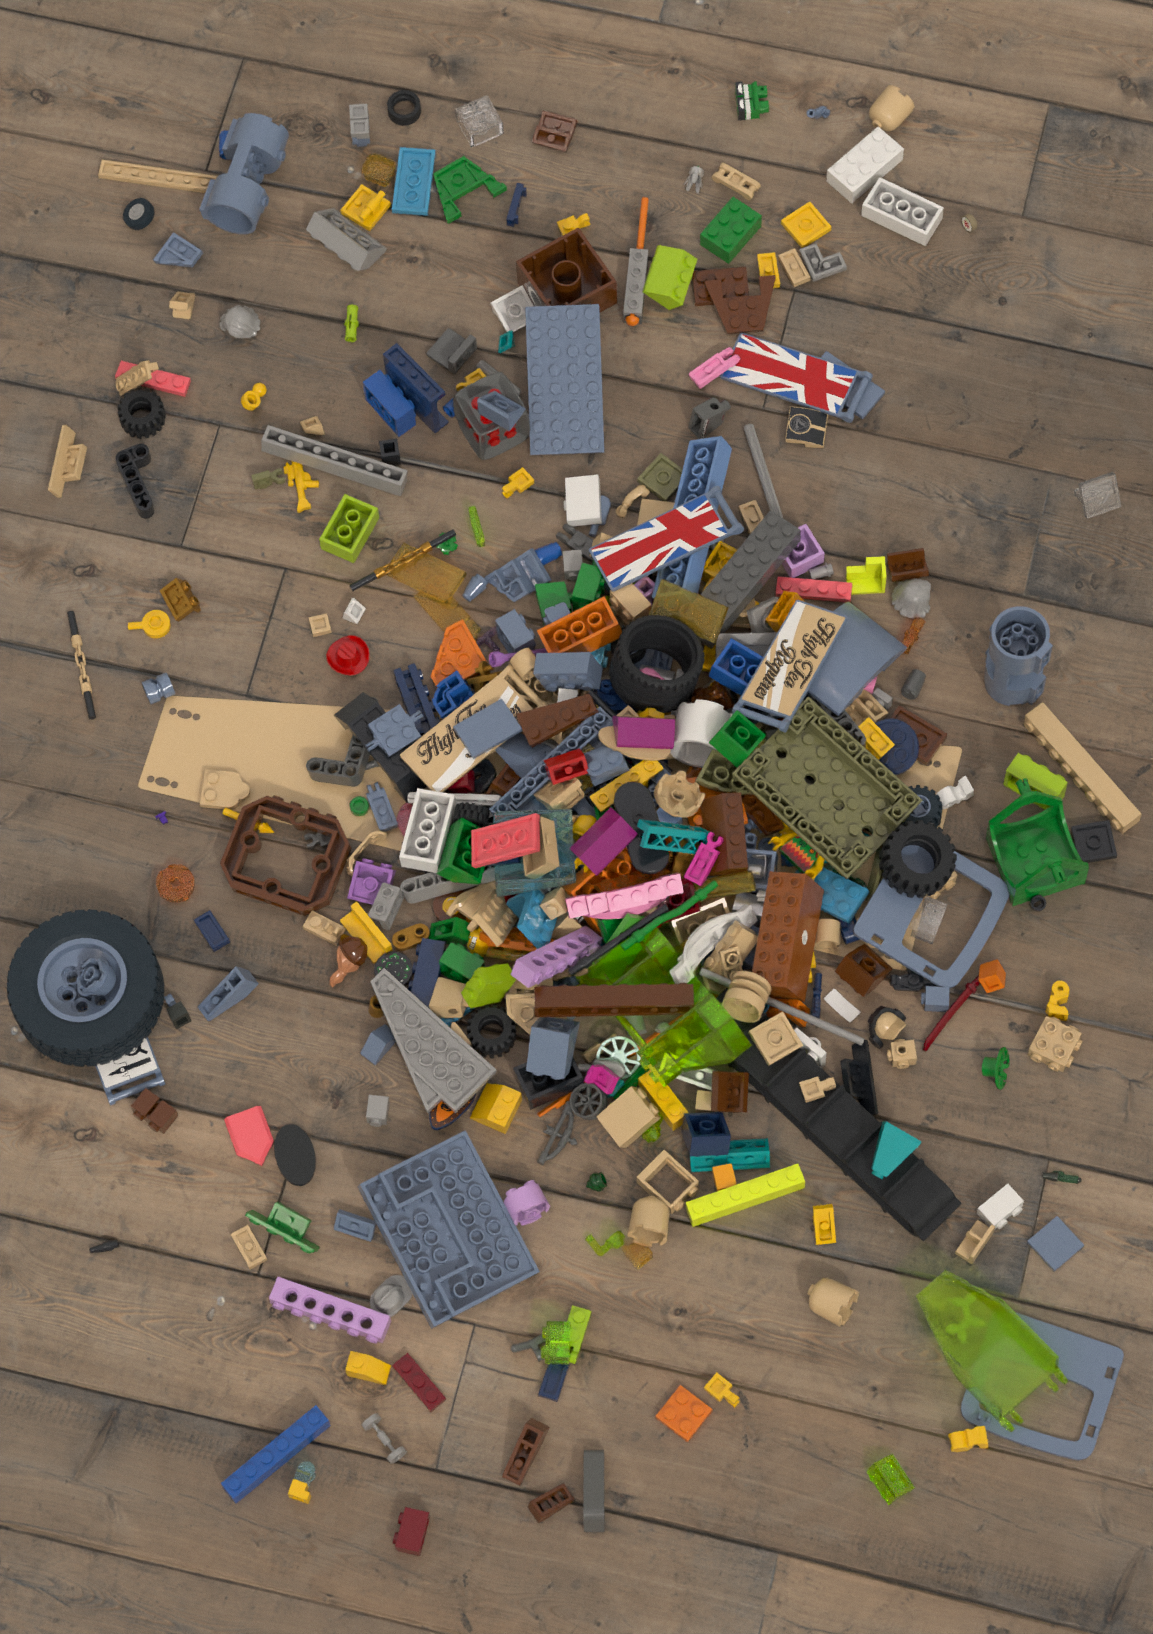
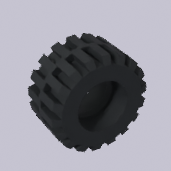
[117,388,166,439]
[467,1005,516,1058]

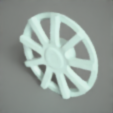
[596,1036,640,1080]

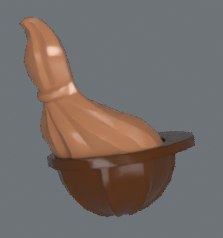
[329,934,368,987]

